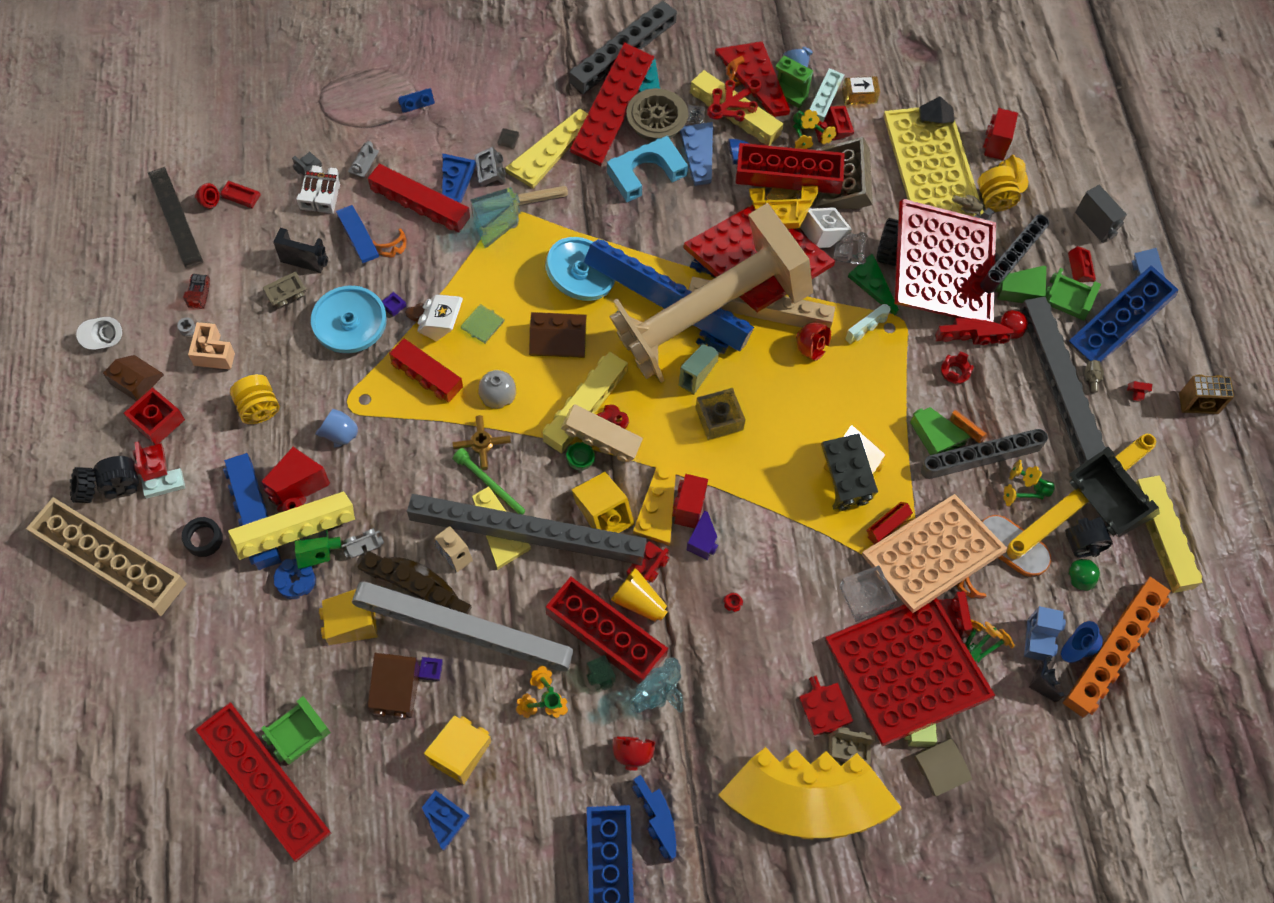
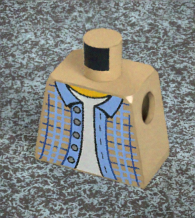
[434,526,473,573]

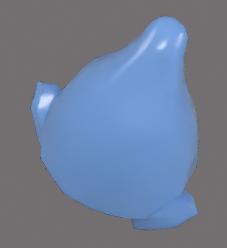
[783,47,813,68]

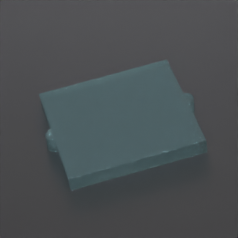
[461,304,505,343]

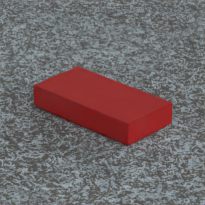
[220,180,261,208]

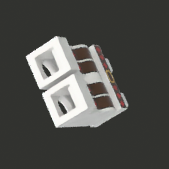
[297,165,340,214]

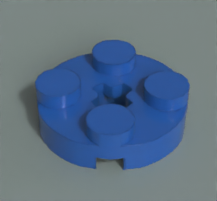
[274,559,316,599]

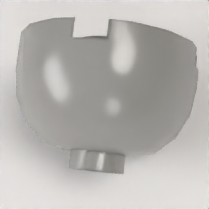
[478,370,516,409]

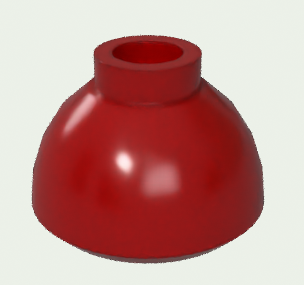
[195,183,220,208]

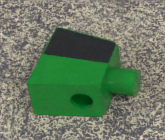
[295,530,342,569]

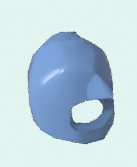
[315,409,358,448]

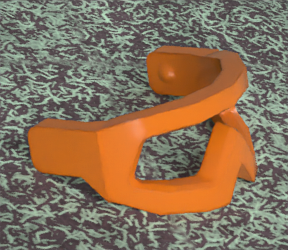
[726,56,744,86]
[372,228,407,258]
[957,577,987,598]

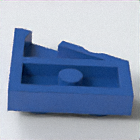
[422,790,470,851]

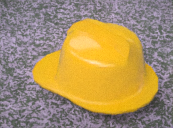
[998,154,1028,193]

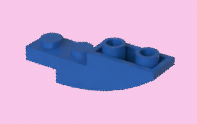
[632,775,676,862]

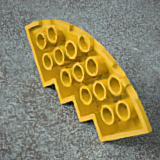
[718,747,902,840]

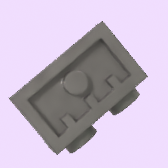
[475,147,506,186]

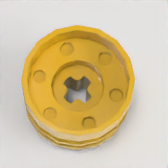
[977,166,1022,212]
[229,374,280,424]

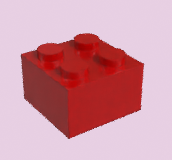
[982,108,1018,160]
[123,387,185,445]
[672,473,708,529]

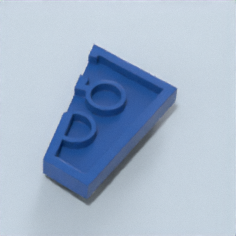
[442,153,476,203]

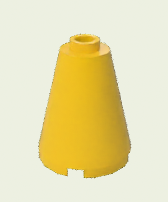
[611,568,668,622]

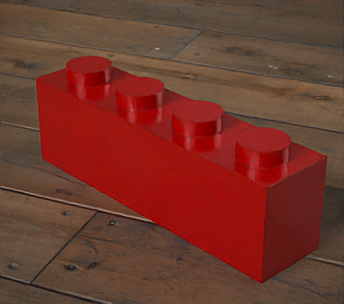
[389,338,463,403]

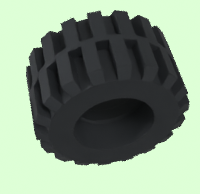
[876,218,898,266]

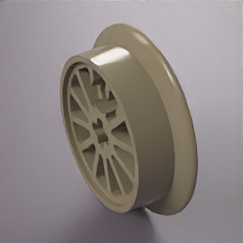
[627,88,688,142]

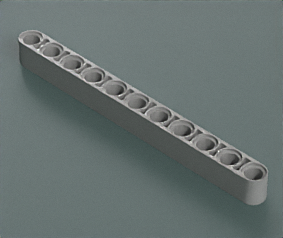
[352,582,573,672]

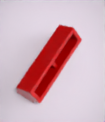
[866,502,913,545]

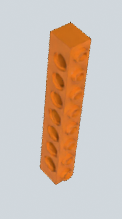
[1062,577,1171,718]

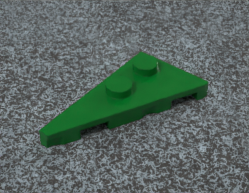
[848,253,899,315]

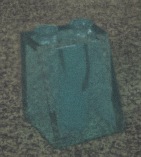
[470,187,521,248]

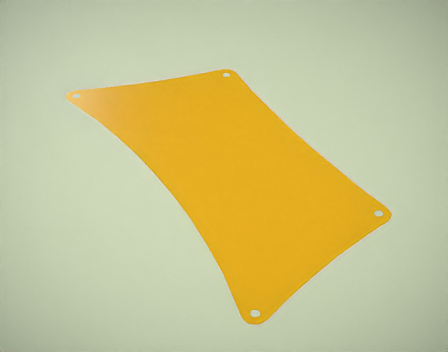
[347,210,916,554]

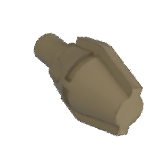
[952,195,983,214]
[1084,360,1104,393]

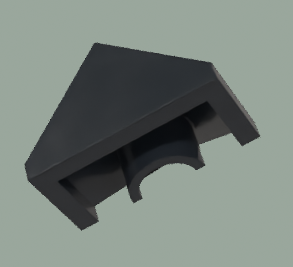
[919,96,955,123]
[1029,657,1065,702]

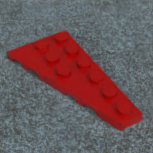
[715,41,790,117]

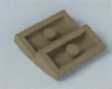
[914,738,972,796]

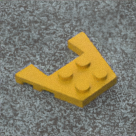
[749,186,818,229]

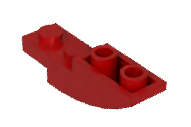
[935,318,1014,346]

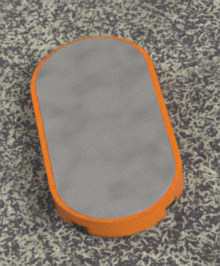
[982,515,1051,577]

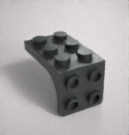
[821,433,878,511]

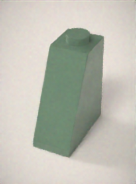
[679,344,719,394]

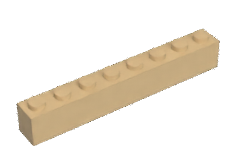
[689,277,835,329]

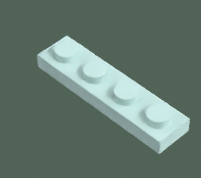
[810,68,844,122]

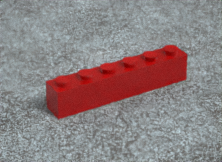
[368,163,470,233]

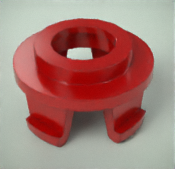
[941,351,974,384]

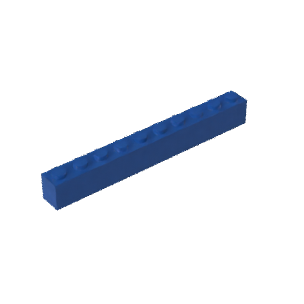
[584,239,754,352]

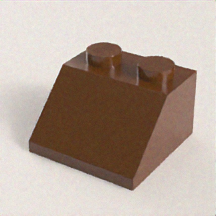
[103,355,164,401]

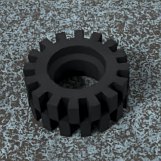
[70,467,96,503]

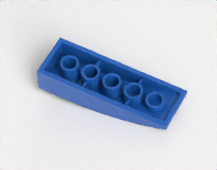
[1069,265,1179,362]

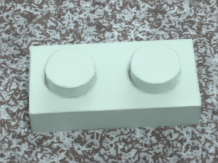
[141,468,185,499]

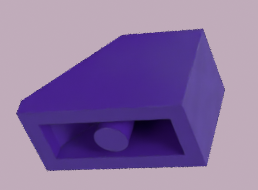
[686,510,719,560]

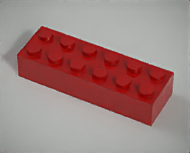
[735,143,845,194]
[545,576,668,687]

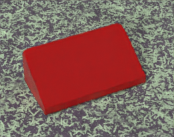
[1068,246,1096,282]

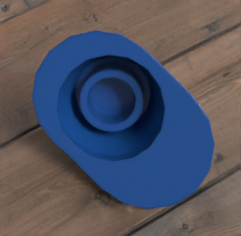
[1061,621,1103,663]

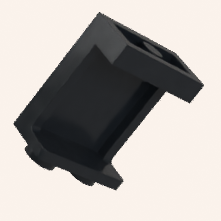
[273,227,328,273]

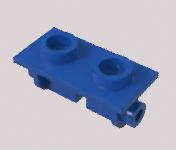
[398,88,435,113]

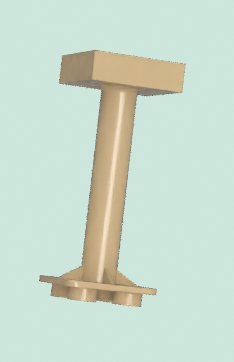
[610,203,813,383]

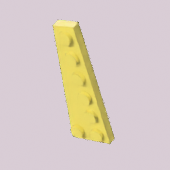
[505,109,588,188]

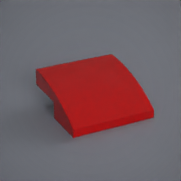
[814,106,854,143]

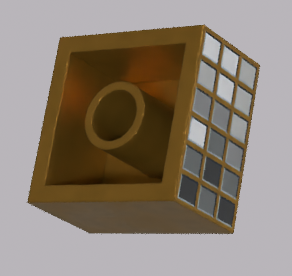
[1179,374,1234,414]

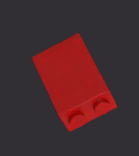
[261,447,330,505]

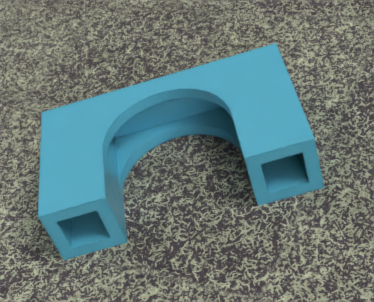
[607,136,688,202]

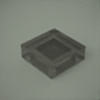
[498,128,519,149]

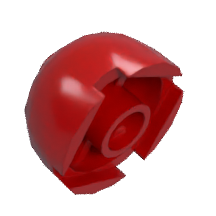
[796,322,831,360]
[612,736,655,771]

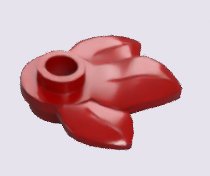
[596,404,629,429]

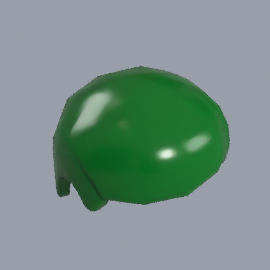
[566,442,595,471]
[1068,559,1100,591]

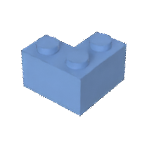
[1024,606,1066,661]

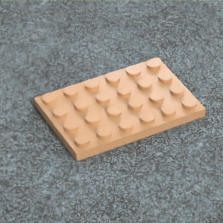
[862,494,1007,613]

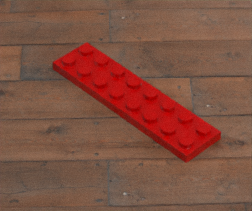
[570,42,655,166]
[195,702,331,862]

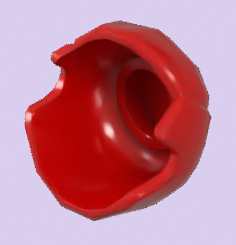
[1000,310,1028,339]

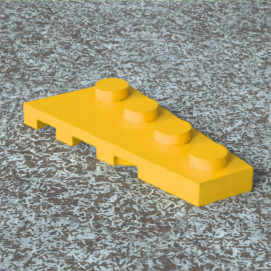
[633,463,676,546]

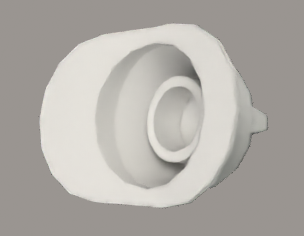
[76,317,122,349]

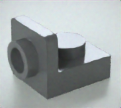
[292,152,322,176]

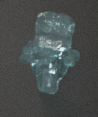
[630,657,683,714]

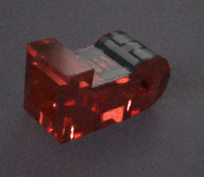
[183,274,210,309]

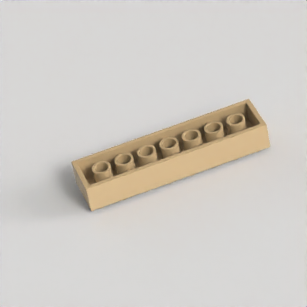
[26,497,186,617]

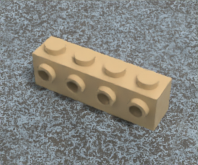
[561,404,643,462]

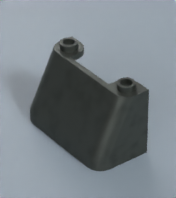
[1069,446,1160,537]

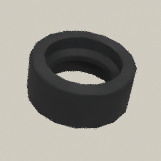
[181,517,223,557]

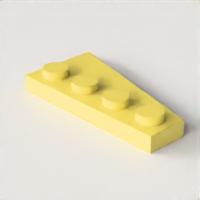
[472,486,531,570]

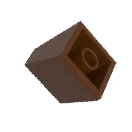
[368,653,420,720]

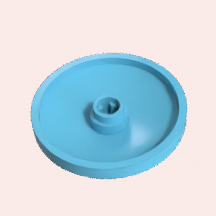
[545,237,615,301]
[311,286,387,353]

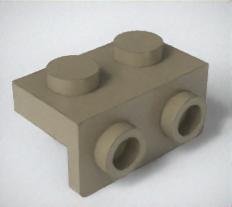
[262,271,307,308]
[829,727,876,766]

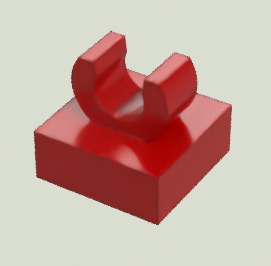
[1127,381,1153,401]

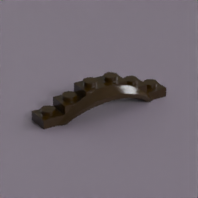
[358,550,472,614]

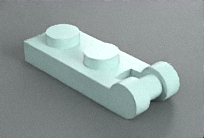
[845,304,890,344]

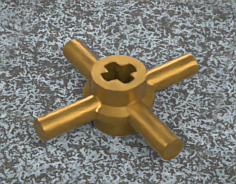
[453,415,511,470]

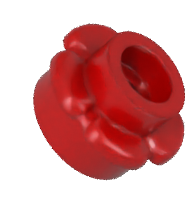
[723,593,743,612]

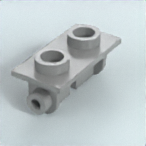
[348,141,379,178]
[341,528,384,559]

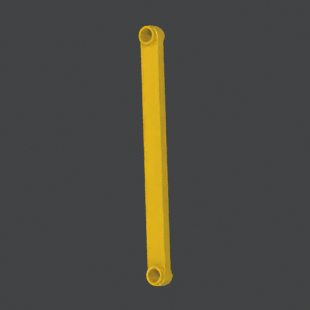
[1006,434,1156,560]

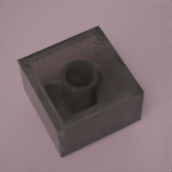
[695,388,746,440]

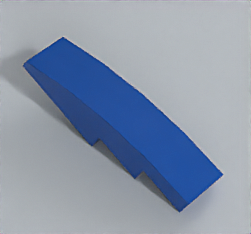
[336,205,379,263]

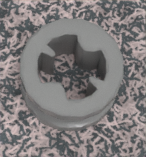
[177,317,196,336]

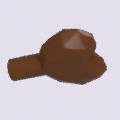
[405,303,425,322]

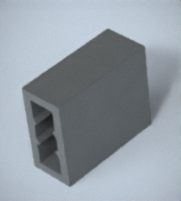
[1075,184,1127,242]

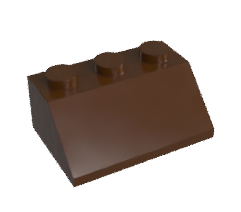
[529,312,587,358]

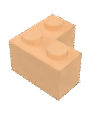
[188,322,235,369]

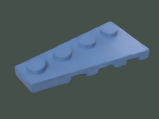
[680,122,713,186]

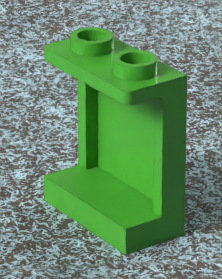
[776,55,813,108]
[1046,268,1101,321]
[261,696,331,765]

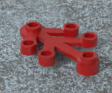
[707,78,761,122]

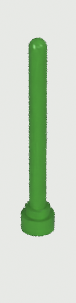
[452,448,525,515]

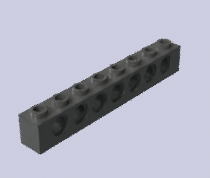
[569,0,677,94]

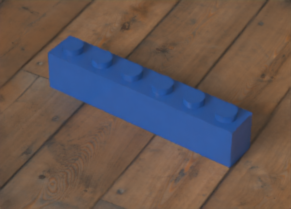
[223,453,282,570]

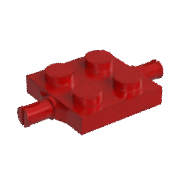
[799,675,853,737]

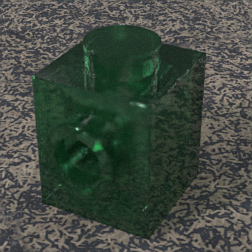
[586,655,616,690]

